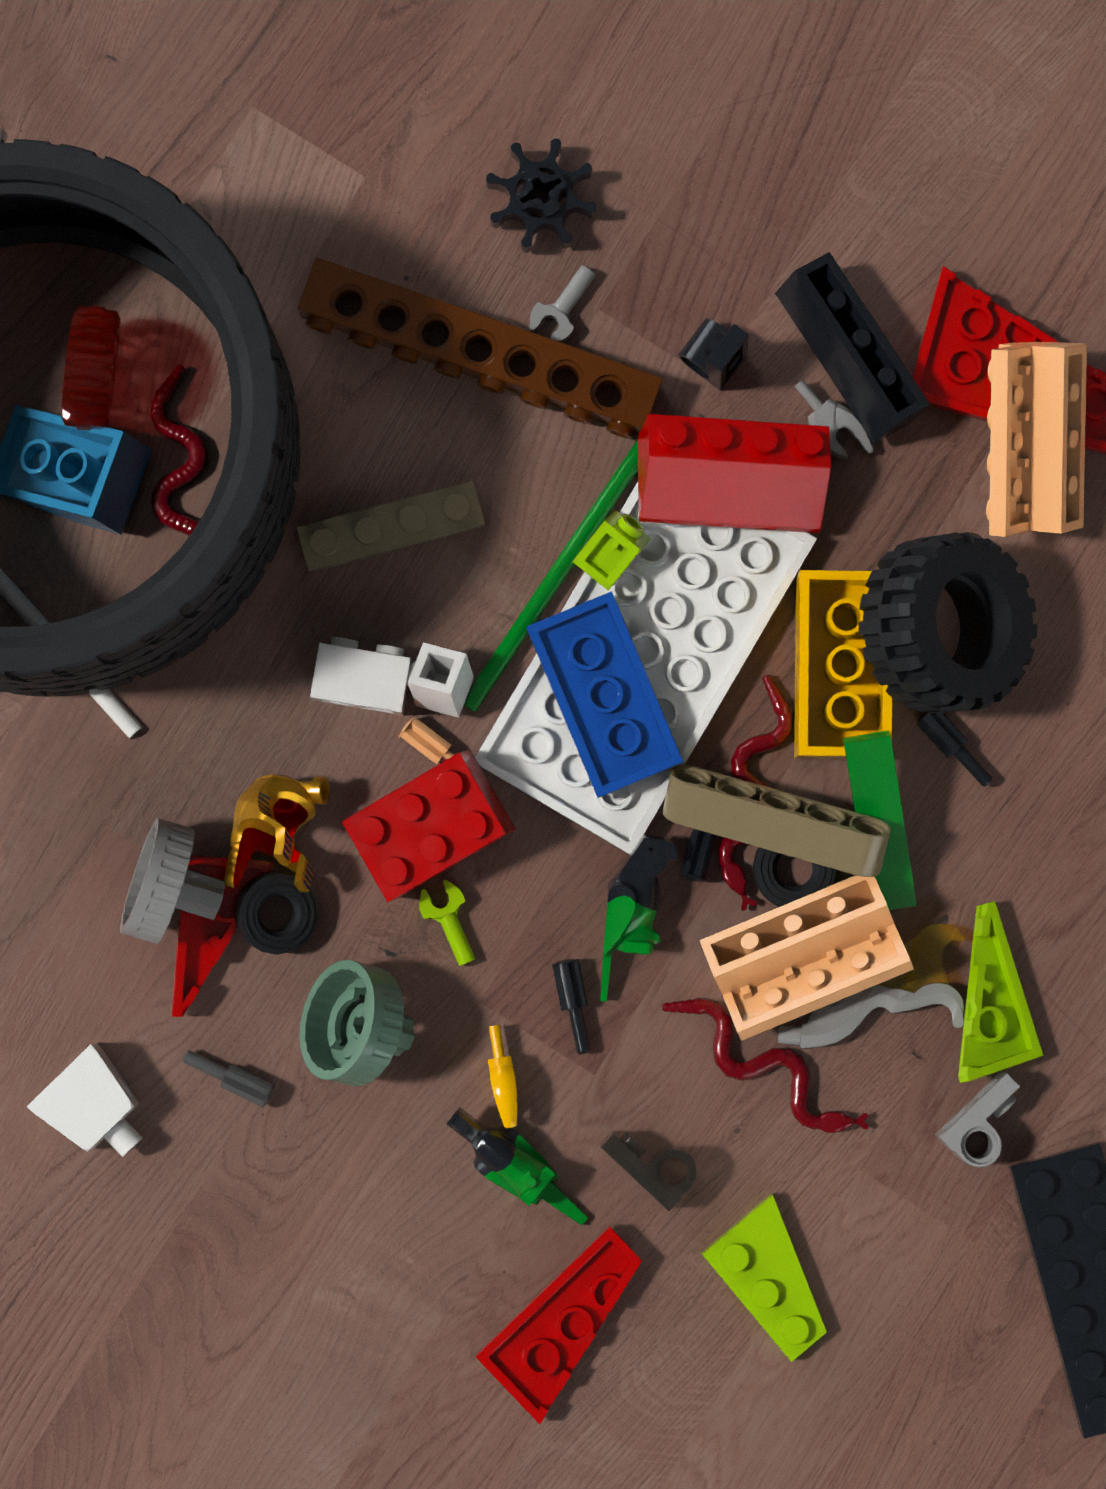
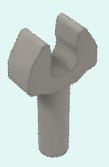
[530,265,596,343]

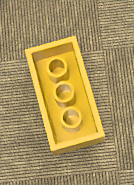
[794,570,892,759]

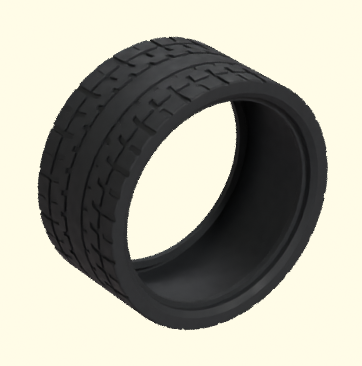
[0,139,300,696]

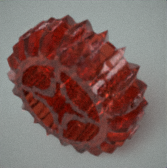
[61,305,121,431]

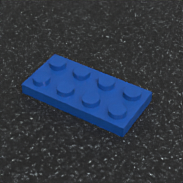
[526,591,683,799]

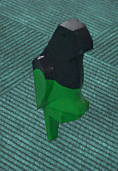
[600,834,677,1002]
[446,1107,588,1226]

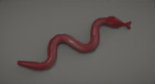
[150,365,208,536]
[718,675,792,911]
[662,998,869,1133]

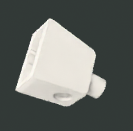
[27,1043,143,1157]

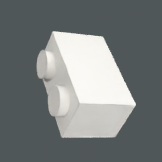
[310,637,412,716]

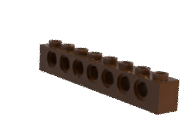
[297,257,663,439]

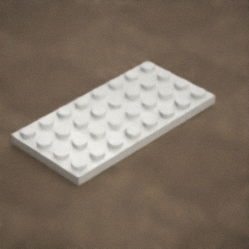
[475,482,817,855]

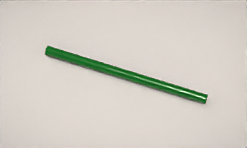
[464,439,638,713]

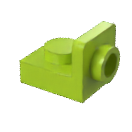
[572,511,651,591]

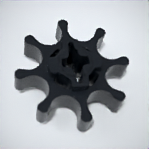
[486,138,596,253]

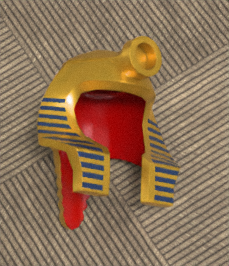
[224,774,330,892]

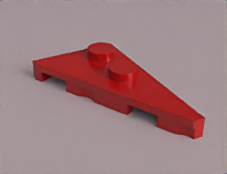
[171,855,274,1017]

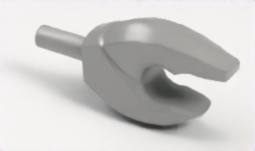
[794,379,874,460]

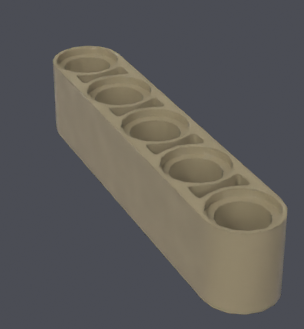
[662,765,891,877]

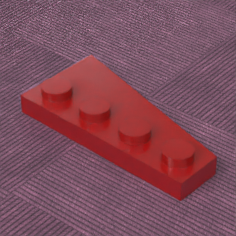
[476,1225,642,1425]

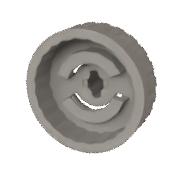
[120,818,225,944]

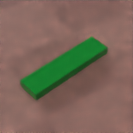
[843,730,917,910]

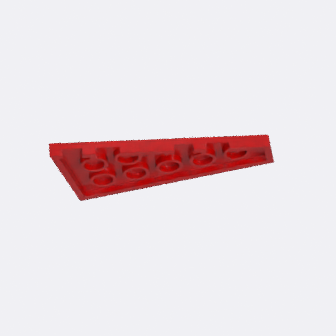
[912,266,1106,454]

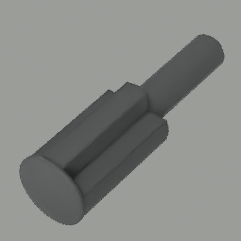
[183,1050,275,1108]

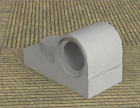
[935,1071,1020,1168]

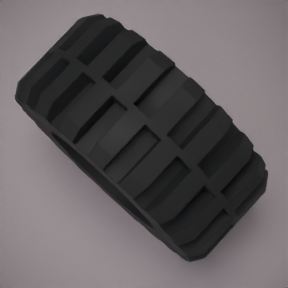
[858,532,1037,713]

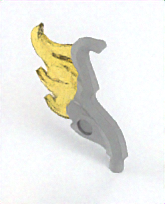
[777,924,965,1049]

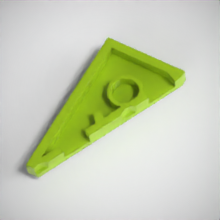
[958,901,1044,1083]

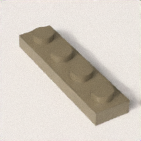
[296,480,485,573]

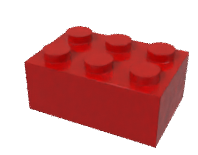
[342,750,516,903]

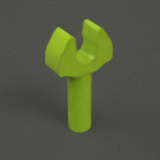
[419,880,476,966]

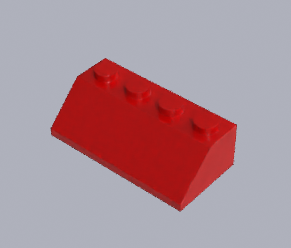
[638,414,831,533]

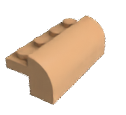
[986,342,1087,537]
[699,875,914,1041]

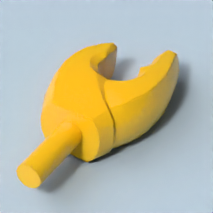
[488,1025,517,1128]

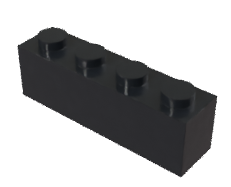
[775,252,930,444]

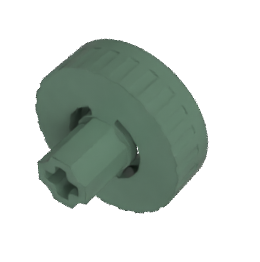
[300,960,415,1086]

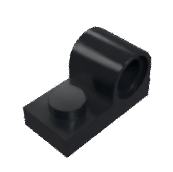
[678,318,749,391]

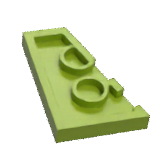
[701,1193,827,1362]

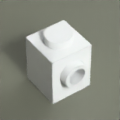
[407,642,474,718]

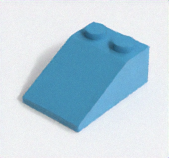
[0,405,152,535]

